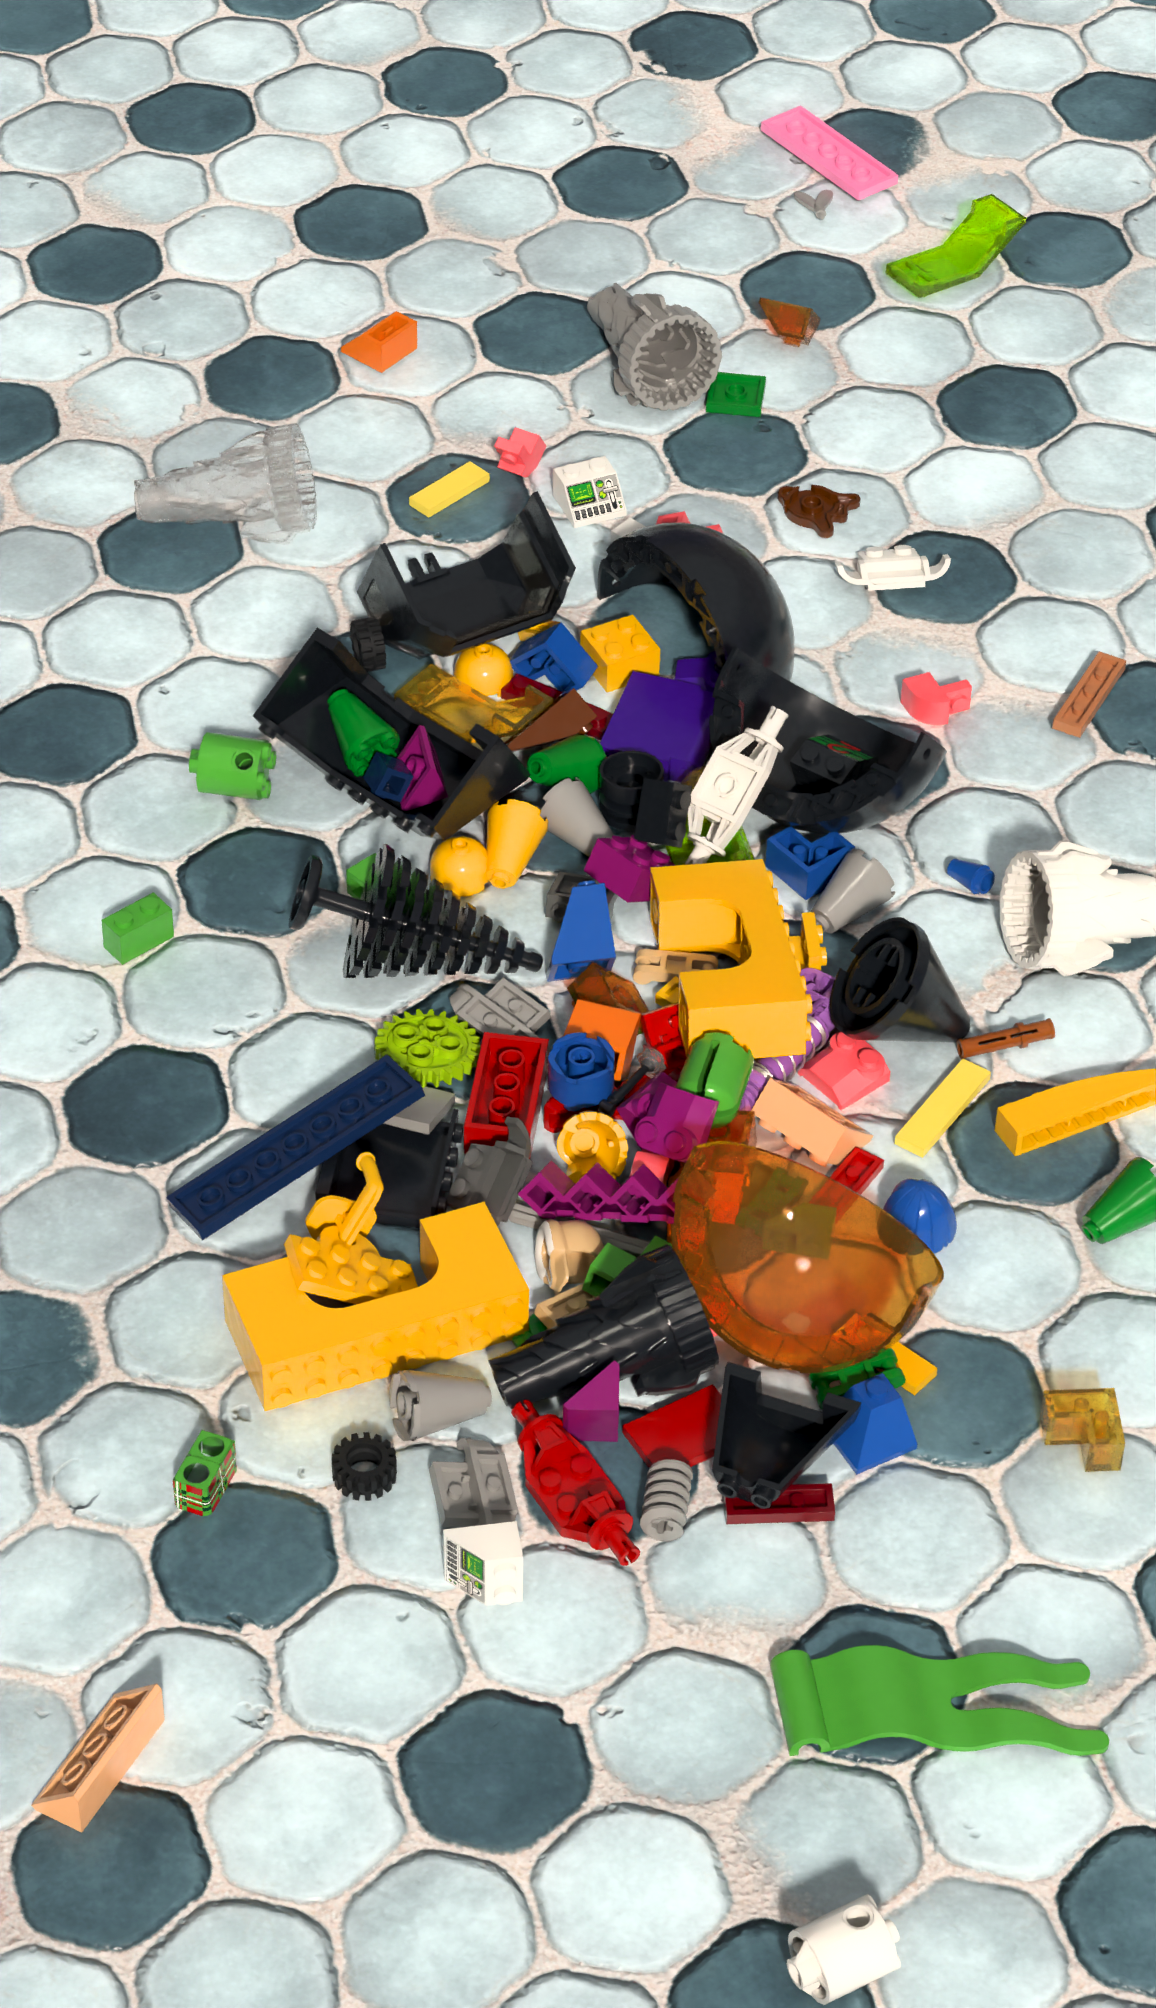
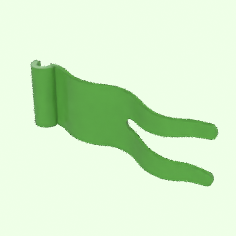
[770,1645,1109,1756]

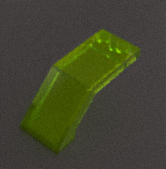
[885,194,1027,298]

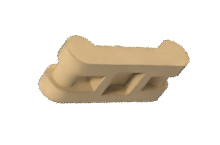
[633,949,719,985]

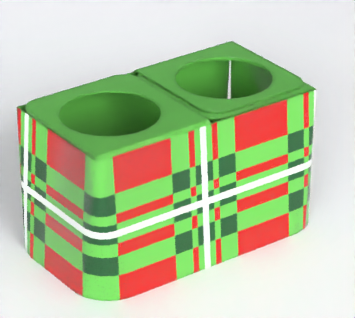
[173,1430,237,1516]

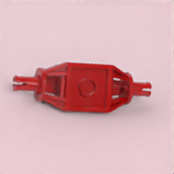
[511,1400,640,1566]

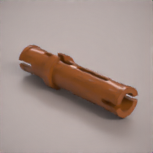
[956,1018,1055,1059]

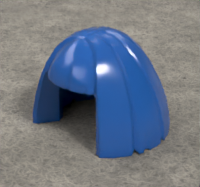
[878,1178,957,1257]

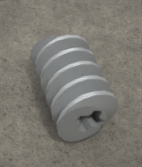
[640,1459,693,1542]

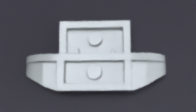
[835,545,951,591]

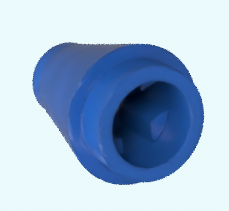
[947,859,995,894]

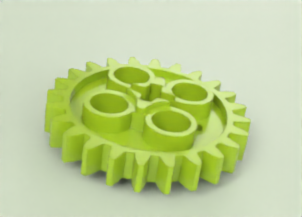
[374,1009,481,1088]

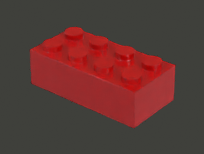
[464,1032,549,1159]

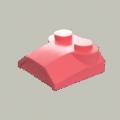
[797,1031,890,1110]

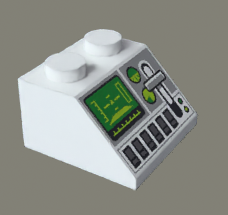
[553,456,627,528]
[443,1521,523,1606]

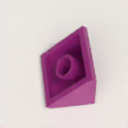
[397,725,448,811]
[563,1360,620,1442]

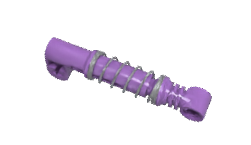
[713,968,835,1137]

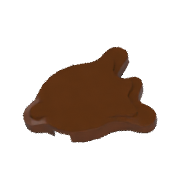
[778,485,861,538]

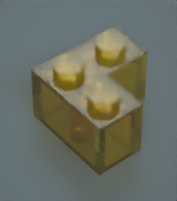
[1040,1388,1125,1472]

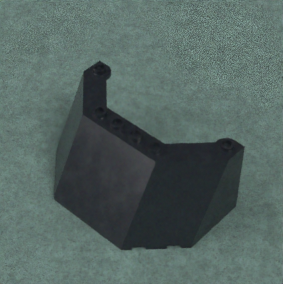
[253,627,531,841]

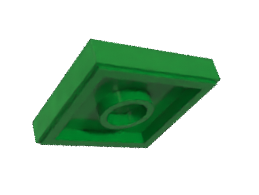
[706,372,766,417]

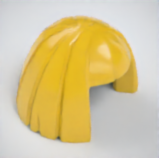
[556,1111,628,1184]

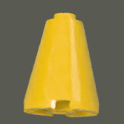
[486,799,549,889]

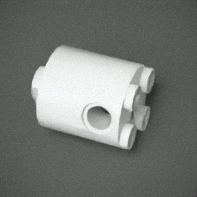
[787,1894,901,2005]

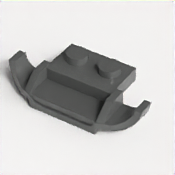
[447,1116,533,1226]

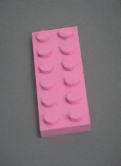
[761,105,898,201]

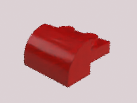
[640,1002,686,1075]

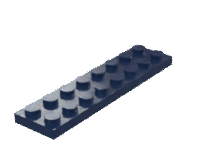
[166,1055,425,1240]

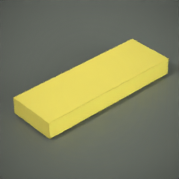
[409,461,490,518]

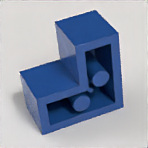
[510,622,598,693]
[765,826,855,900]

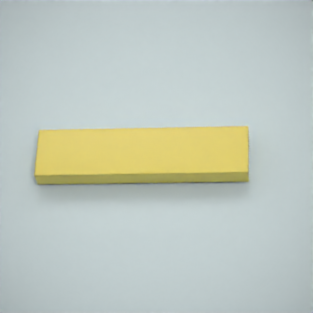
[894,1059,991,1158]

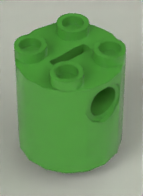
[189,732,276,800]

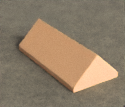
[31,1684,165,1833]

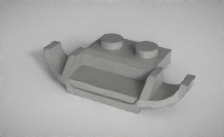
[449,977,551,1053]
[429,1437,518,1527]

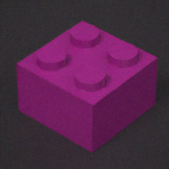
[583,835,676,903]

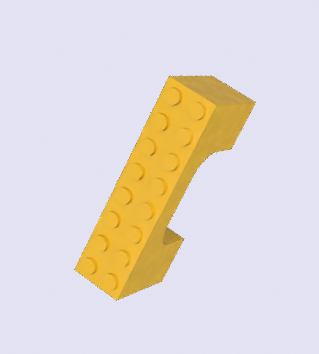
[650,859,812,1058]
[222,1202,529,1411]

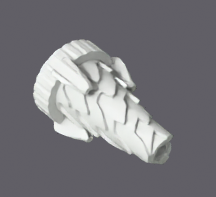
[1000,841,1156,976]

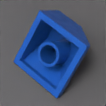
[833,1373,918,1475]

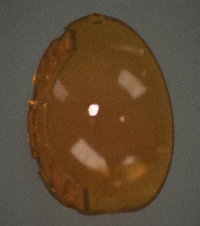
[671,1141,944,1373]

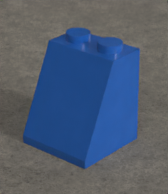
[546,881,616,982]

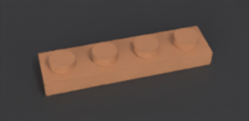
[1052,651,1126,738]

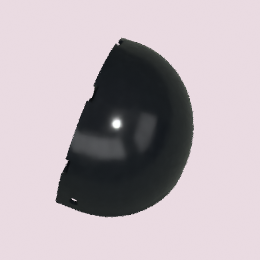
[597,523,794,681]
[709,647,947,834]

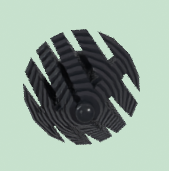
[289,844,543,978]

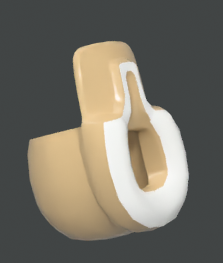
[534,1219,604,1296]

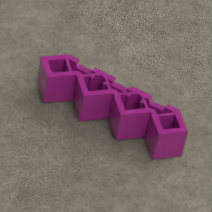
[518,1160,714,1224]

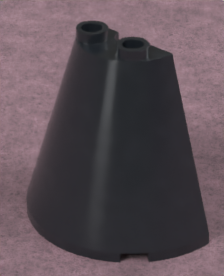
[712,1362,861,1509]

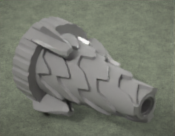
[587,283,722,411]

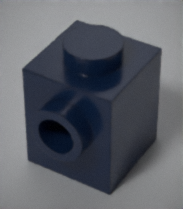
[363,752,414,802]

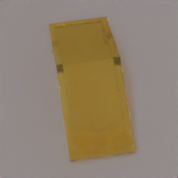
[394,663,553,744]

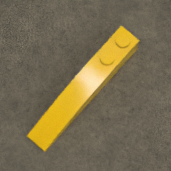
[994,1069,1156,1156]

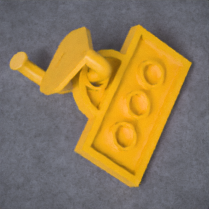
[284,1152,418,1304]

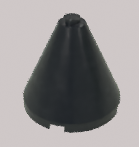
[829,917,970,1042]

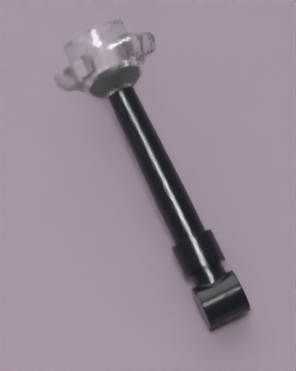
[598,1048,666,1117]

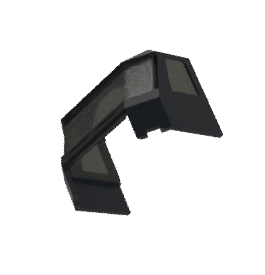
[357,491,576,659]

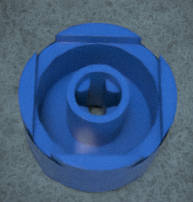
[548,1032,615,1112]

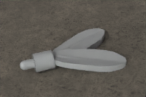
[794,190,833,220]

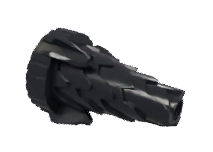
[488,1244,719,1406]

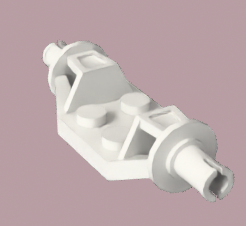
[685,706,789,865]

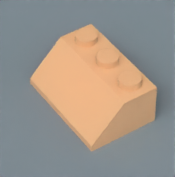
[751,1078,873,1167]

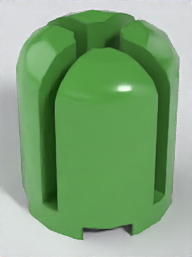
[676,1032,754,1129]

